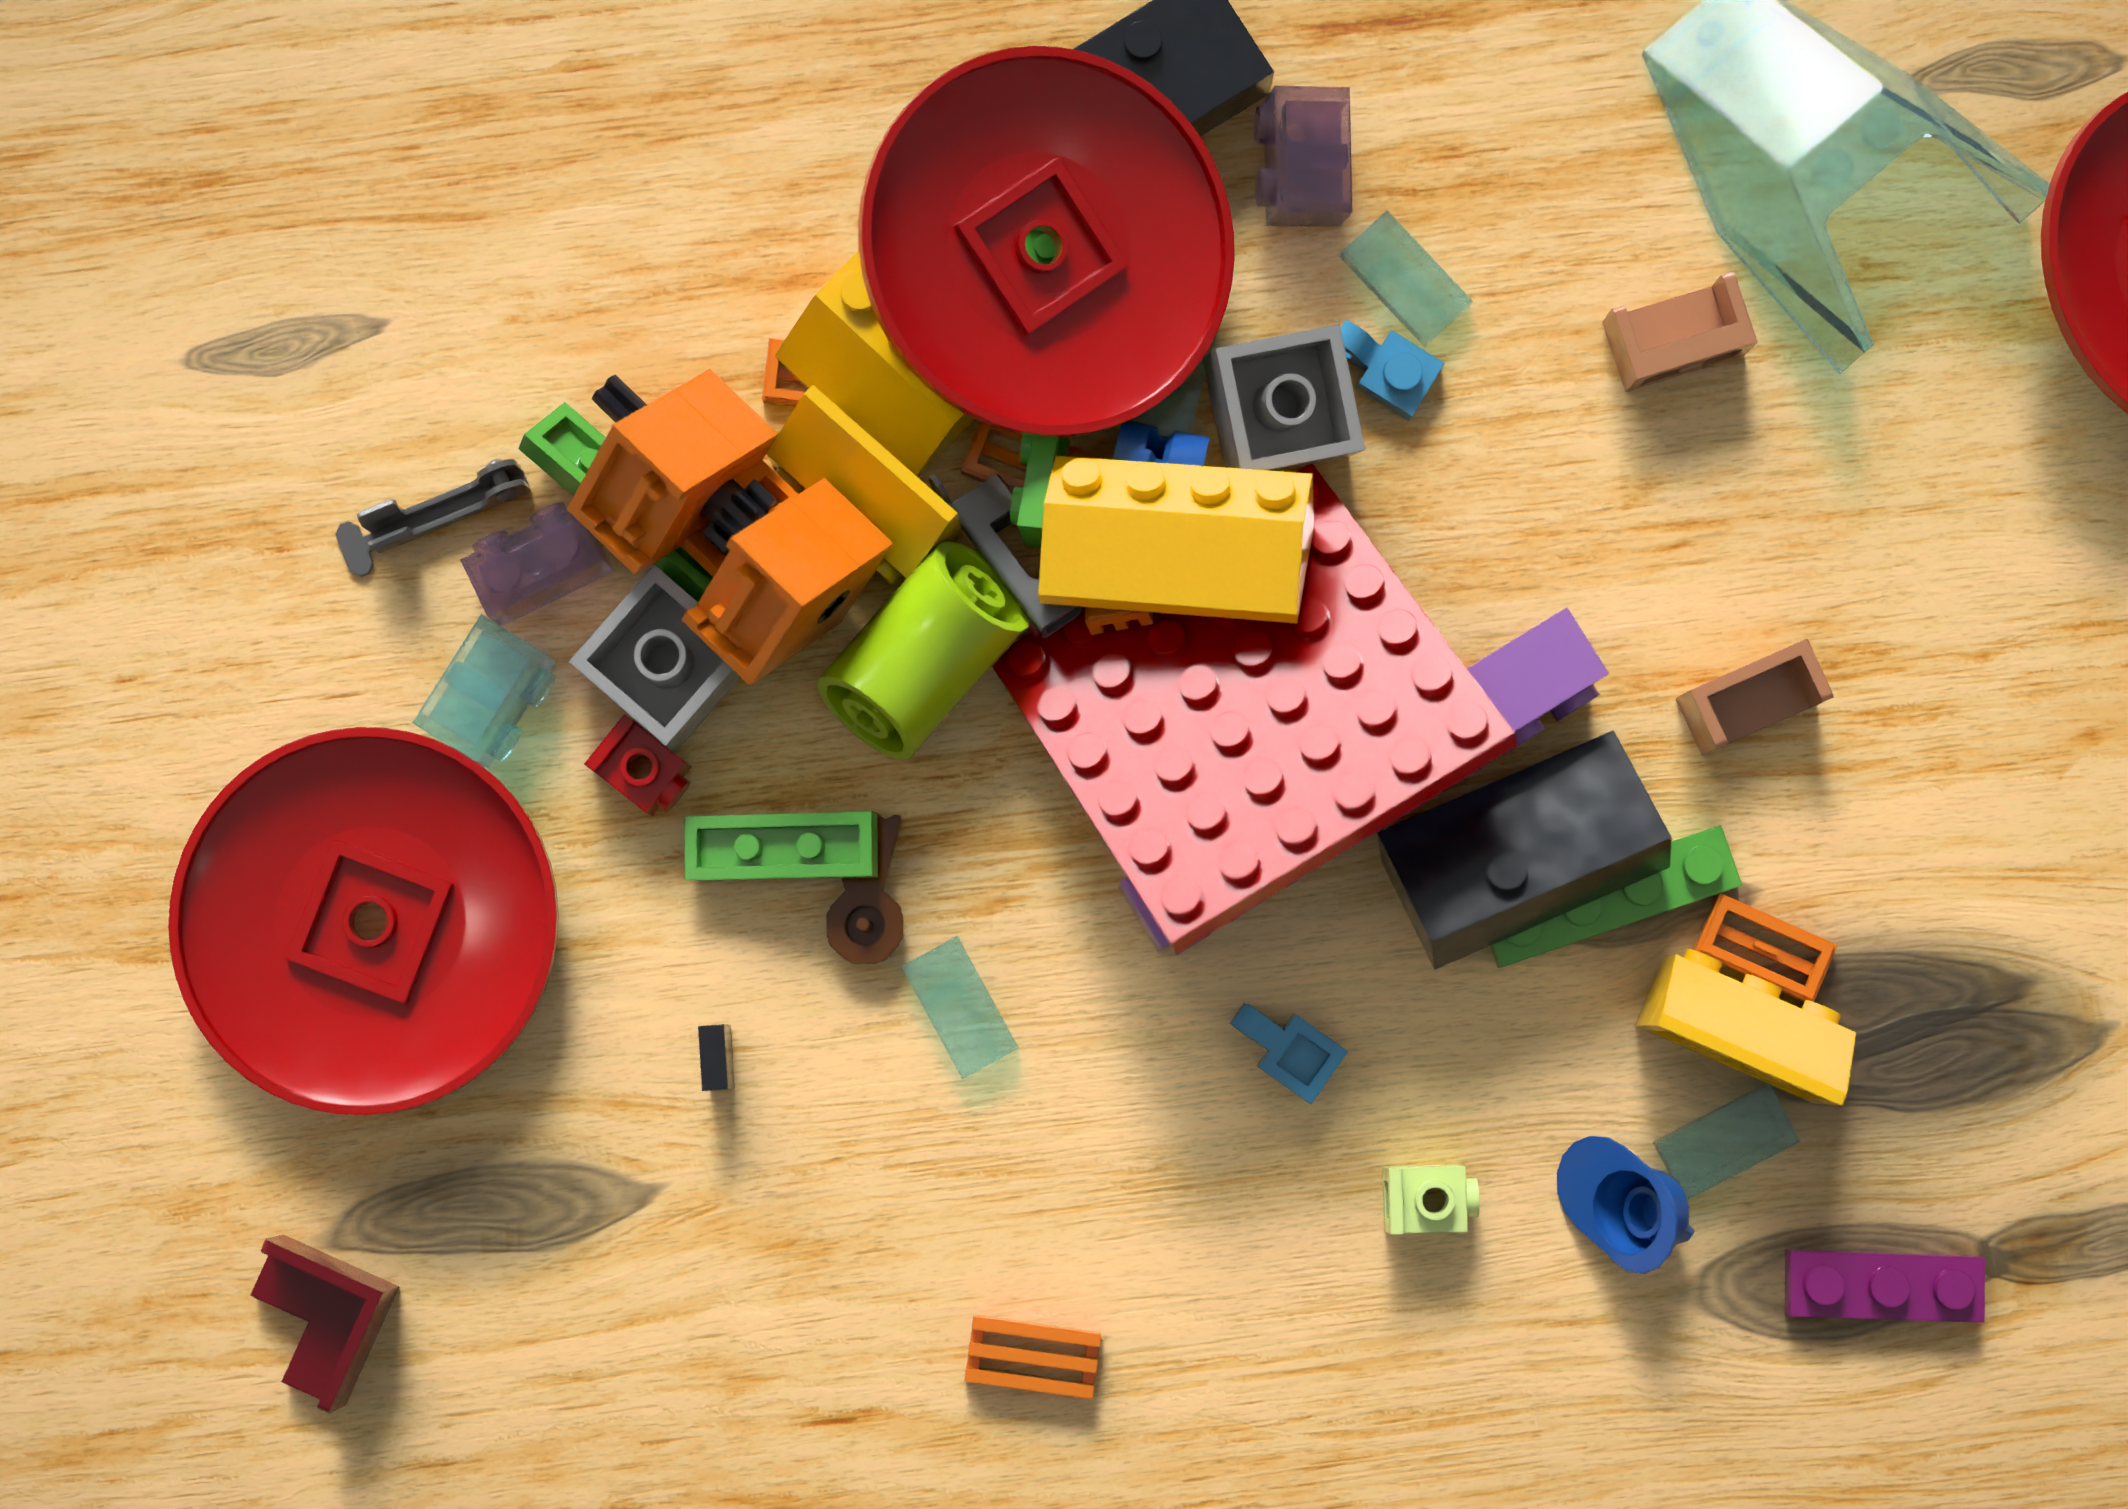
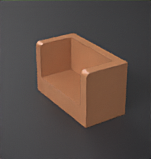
[1602,272,1758,392]
[1676,638,1834,756]

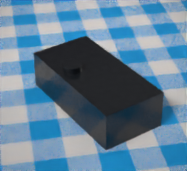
[1073,0,1274,137]
[1377,730,1672,970]

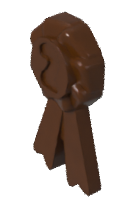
[826,811,904,965]

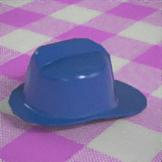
[1557,1136,1694,1274]

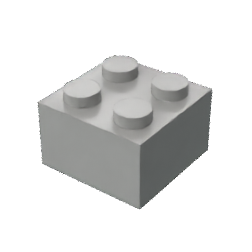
[1202,324,1365,471]
[569,565,741,753]

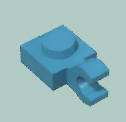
[1341,320,1445,420]
[1229,1003,1348,1104]

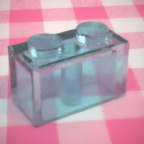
[412,614,556,768]

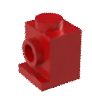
[584,714,692,816]

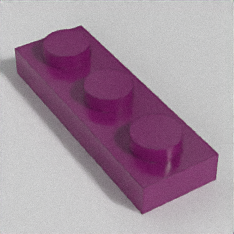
[1784,1249,1985,1323]

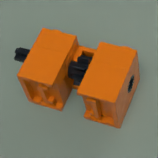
[567,369,894,686]

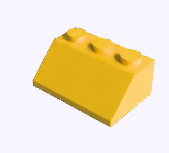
[774,250,975,478]
[767,384,962,586]
[1635,948,1856,1106]

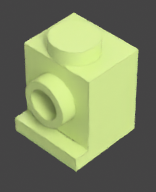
[1382,1164,1480,1235]

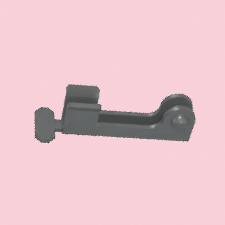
[335,459,531,577]
[929,474,1084,638]

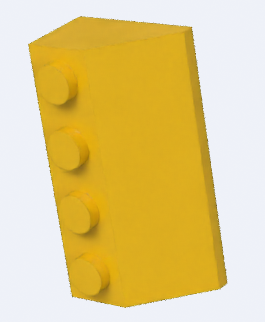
[1038,456,1314,623]

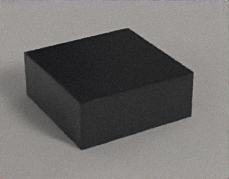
[698,1024,735,1091]

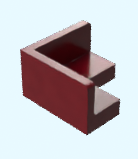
[250,1234,399,1414]

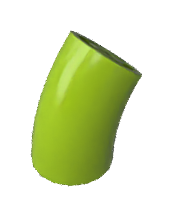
[817,541,1030,761]

